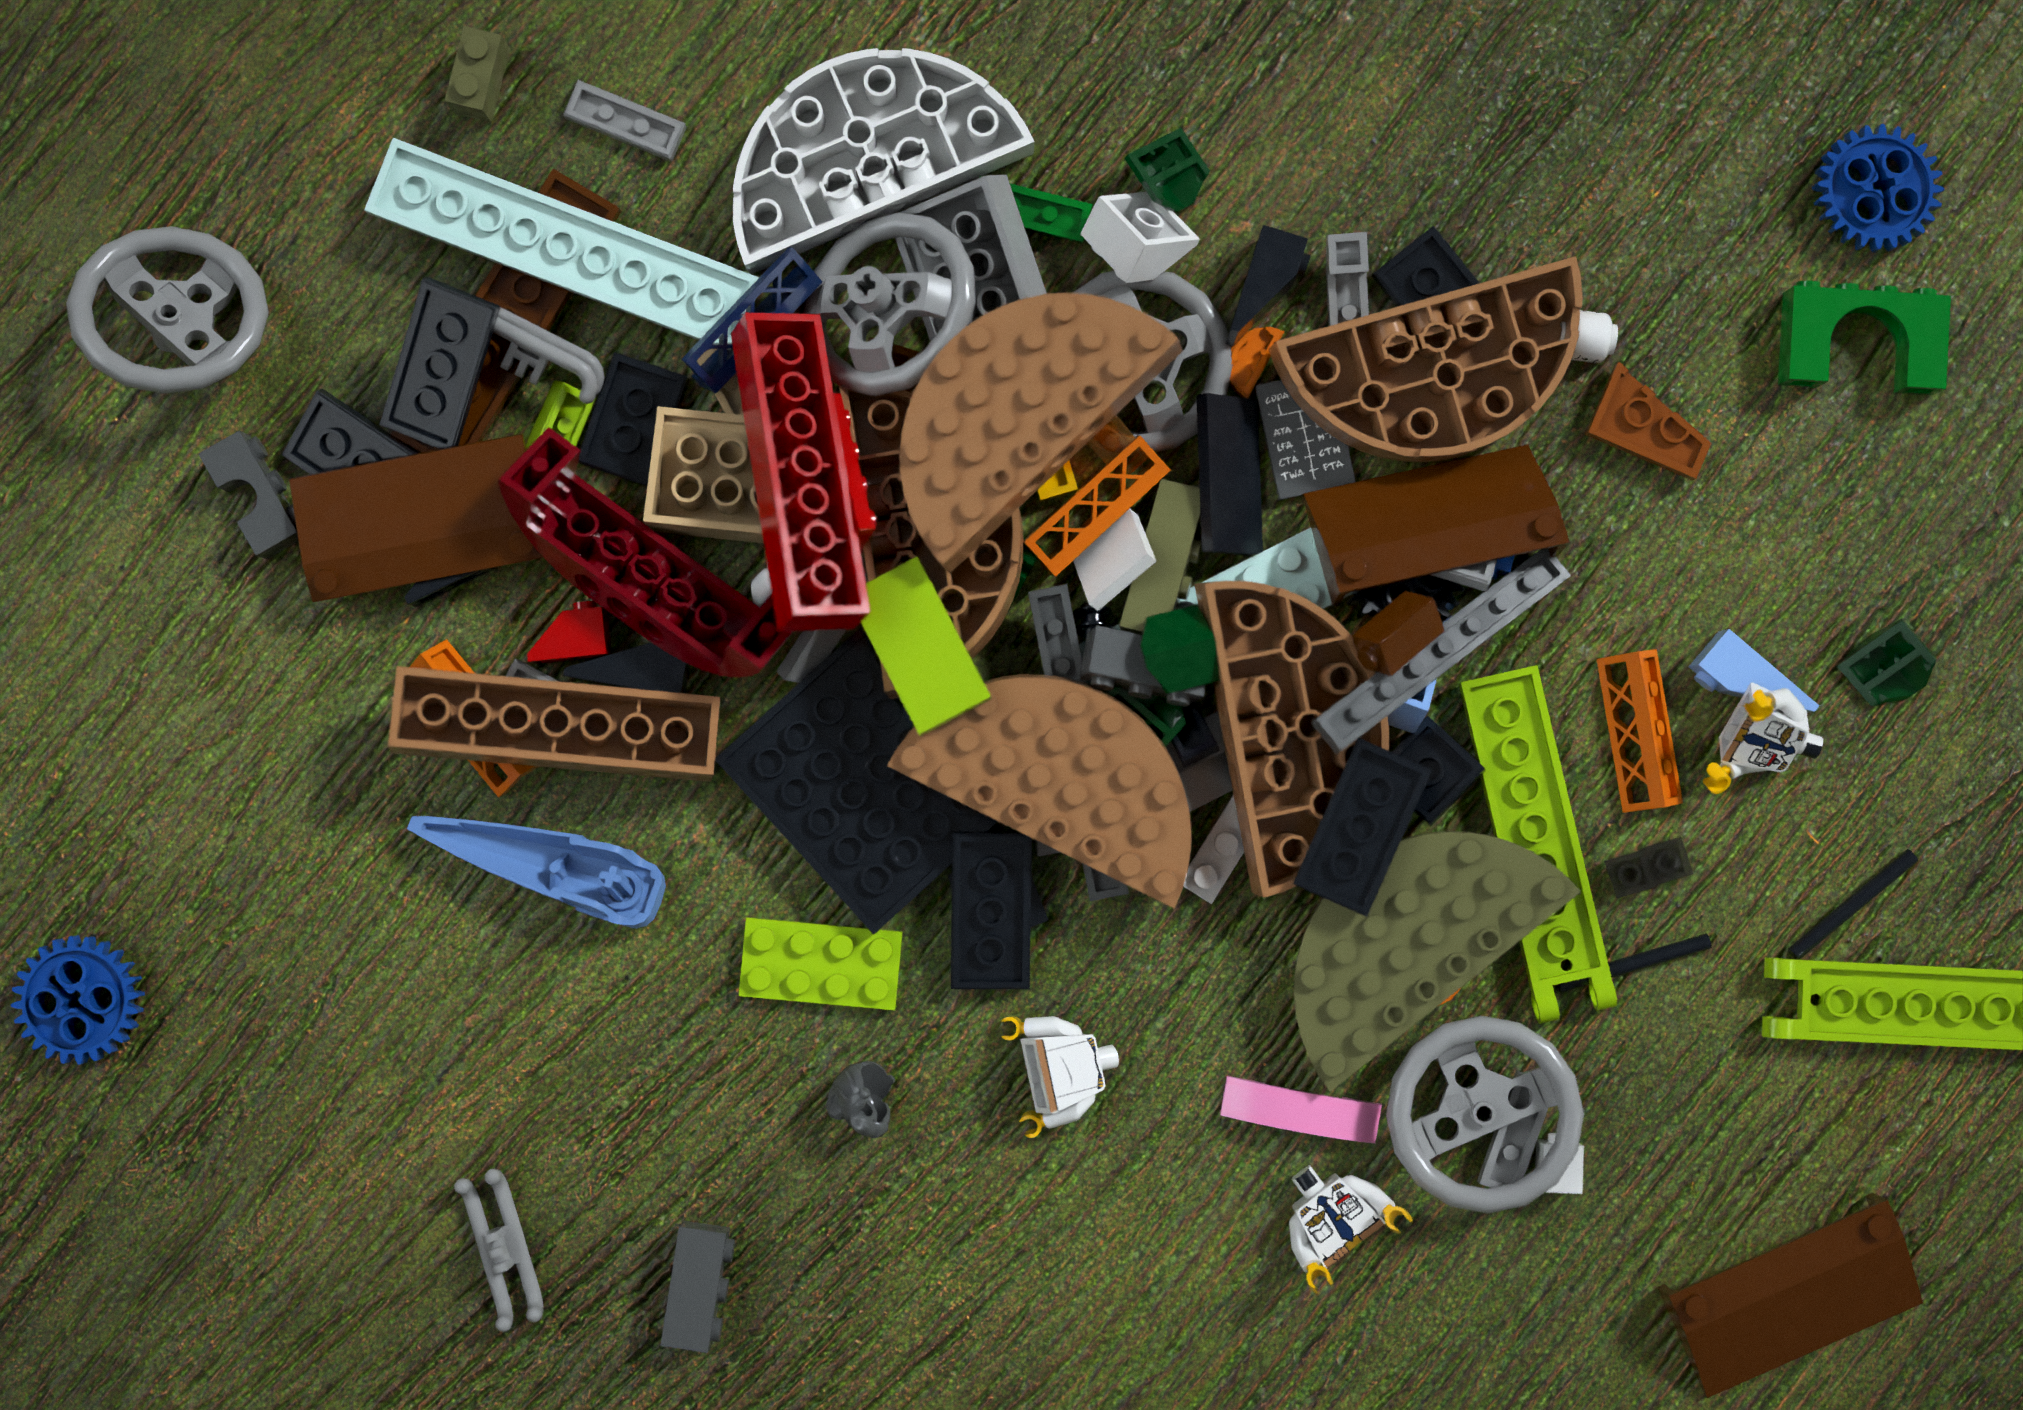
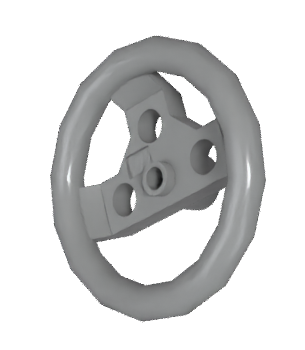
[803,212,976,396]
[66,226,269,394]
[1072,271,1233,456]
[1386,1016,1584,1214]

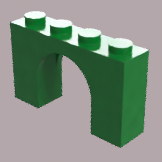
[1778,280,1951,395]

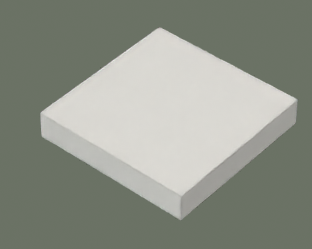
[1073,509,1156,611]

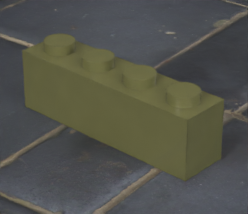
[1119,479,1202,635]

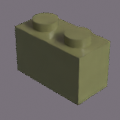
[444,26,511,123]

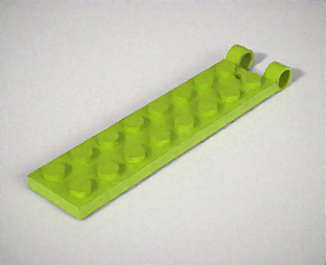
[1458,665,1617,1024]
[1762,957,2023,1050]

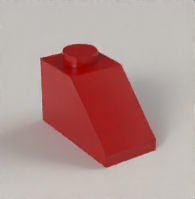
[527,601,612,664]

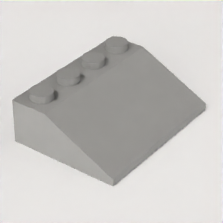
[895,175,1047,342]

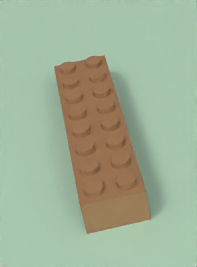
[388,666,720,782]

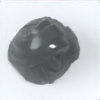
[826,1061,895,1139]

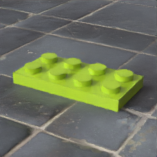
[739,917,903,1010]

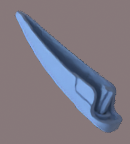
[407,816,666,929]

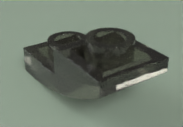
[1604,835,1693,898]

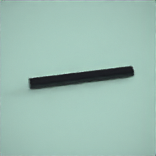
[1787,849,1918,959]
[1557,933,1712,993]

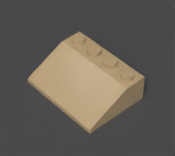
[643,406,764,543]

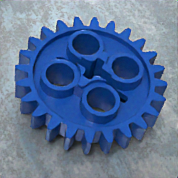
[1812,124,1944,253]
[11,935,145,1065]

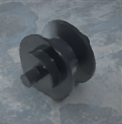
[1073,603,1113,639]

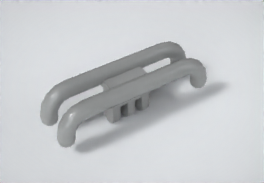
[493,307,605,404]
[454,1169,544,1332]

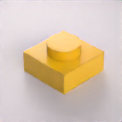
[1037,460,1078,502]

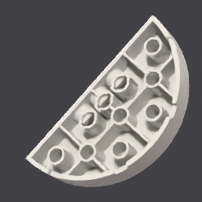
[733,48,1034,274]

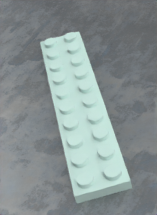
[364,138,759,350]

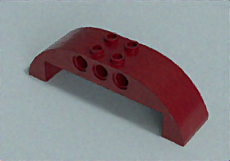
[498,427,794,678]

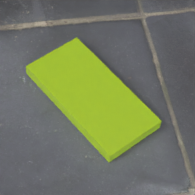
[861,556,992,736]

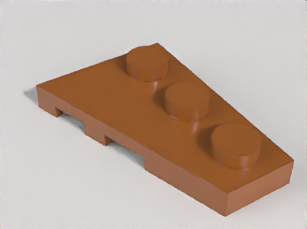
[1585,361,1711,481]

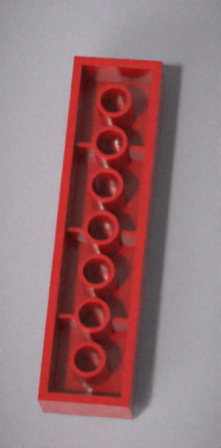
[731,313,870,632]

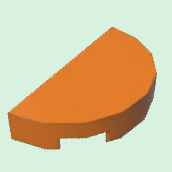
[1230,326,1285,398]

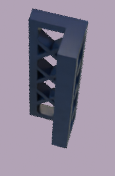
[681,247,823,394]

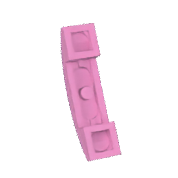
[1220,1076,1382,1143]

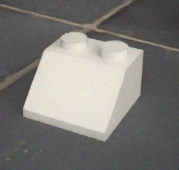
[1081,192,1200,283]

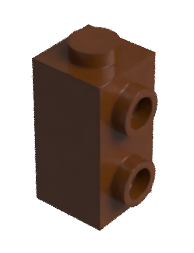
[1352,591,1445,676]

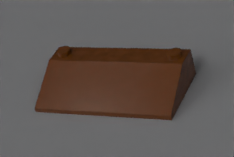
[289,433,544,602]
[1302,444,1569,606]
[1657,1193,1923,1398]

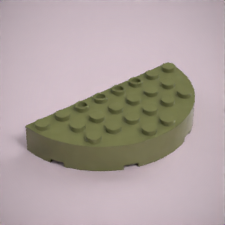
[1294,831,1581,1092]

